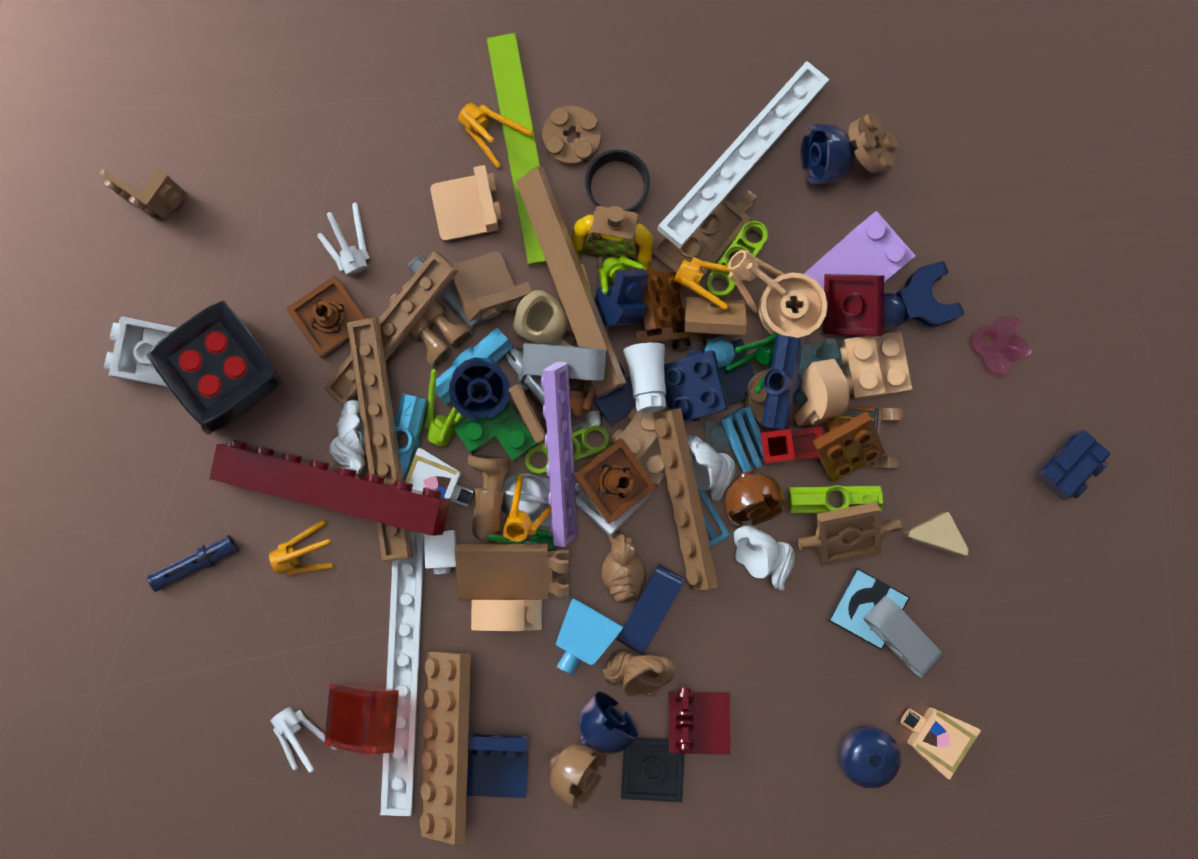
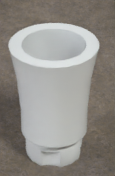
[623,342,666,413]

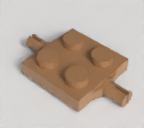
[798,502,902,565]

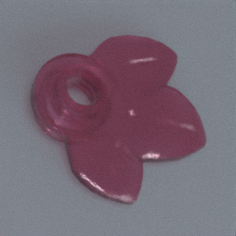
[972,316,1031,376]

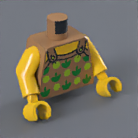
[571,206,653,270]

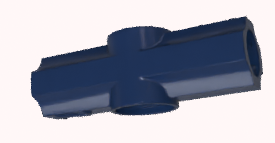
[762,335,804,430]

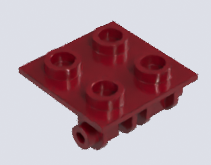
[669,688,730,755]

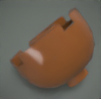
[724,471,787,527]

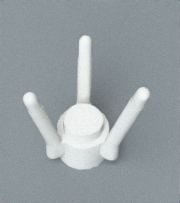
[317,202,370,276]
[270,707,338,773]

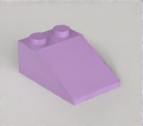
[804,211,915,290]

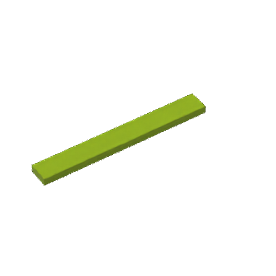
[487,33,547,266]

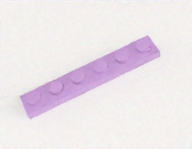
[541,362,578,547]

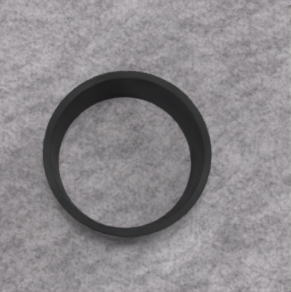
[585,149,650,212]

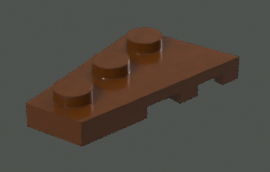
[635,327,725,351]

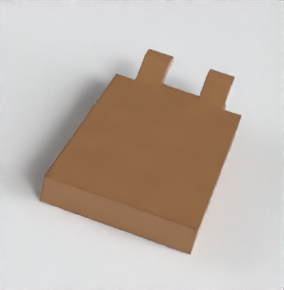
[652,189,757,281]
[455,544,570,600]

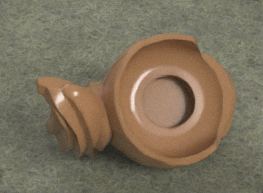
[601,531,646,603]
[603,649,675,696]

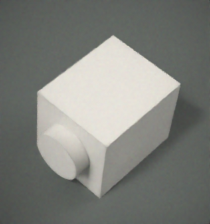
[424,530,458,574]

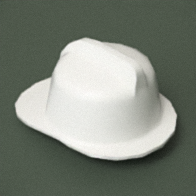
[501,473,552,526]

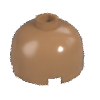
[549,744,606,809]

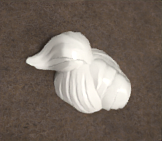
[329,400,366,474]
[687,435,735,502]
[733,524,795,591]

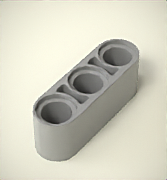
[522,343,606,381]
[864,596,944,679]

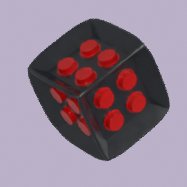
[146,300,283,435]

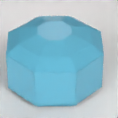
[704,336,735,368]

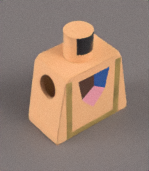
[900,707,981,780]

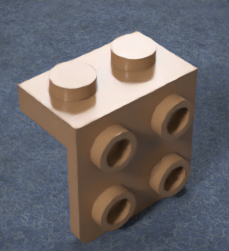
[99,169,184,220]
[451,251,532,322]

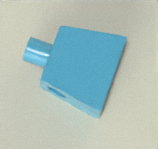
[555,598,623,675]

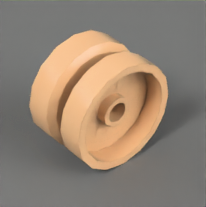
[757,272,828,341]

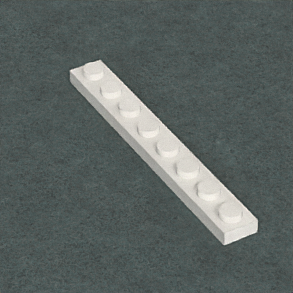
[657,61,829,249]

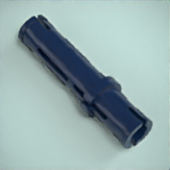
[147,535,238,592]

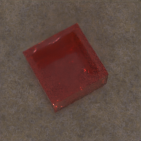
[324,683,399,755]

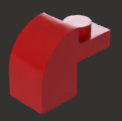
[761,427,823,465]

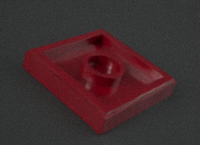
[824,274,885,336]

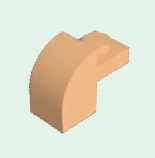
[793,359,849,427]
[471,600,542,631]

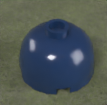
[801,124,856,184]
[449,357,510,420]
[578,692,639,755]
[839,726,901,788]

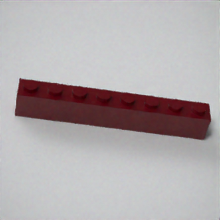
[209,439,451,536]

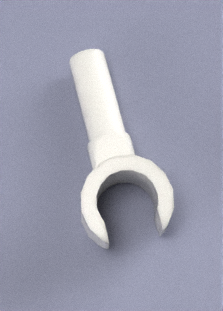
[572,411,603,433]

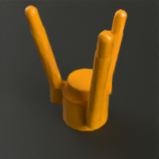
[458,102,533,168]
[673,256,732,310]
[503,475,552,542]
[269,520,334,576]

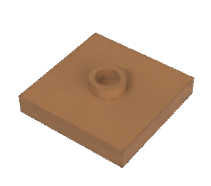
[685,297,747,336]
[508,384,547,443]

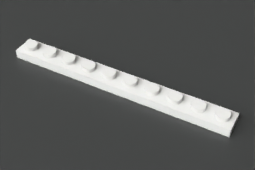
[380,530,424,816]

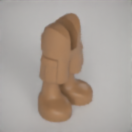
[387,281,474,368]
[468,455,509,542]

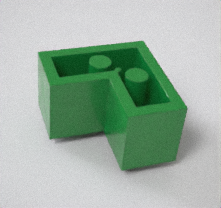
[453,401,538,463]

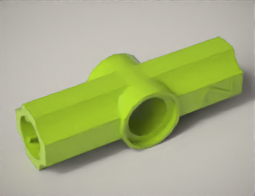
[788,485,883,514]

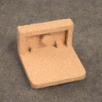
[430,165,503,241]

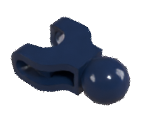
[884,261,965,330]

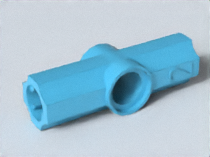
[435,328,514,406]
[394,393,428,482]

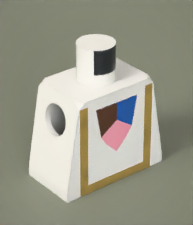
[405,448,474,511]

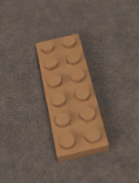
[420,651,471,845]

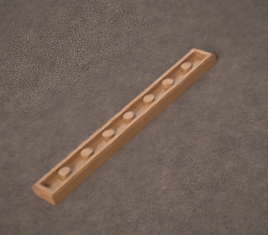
[516,167,626,396]
[347,317,414,562]

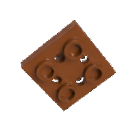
[642,269,685,332]
[286,275,366,359]
[812,411,885,483]
[572,438,657,524]

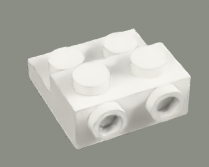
[104,316,176,387]

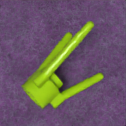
[597,255,644,294]
[423,369,464,446]

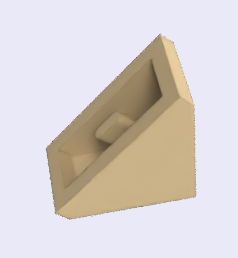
[903,512,969,556]

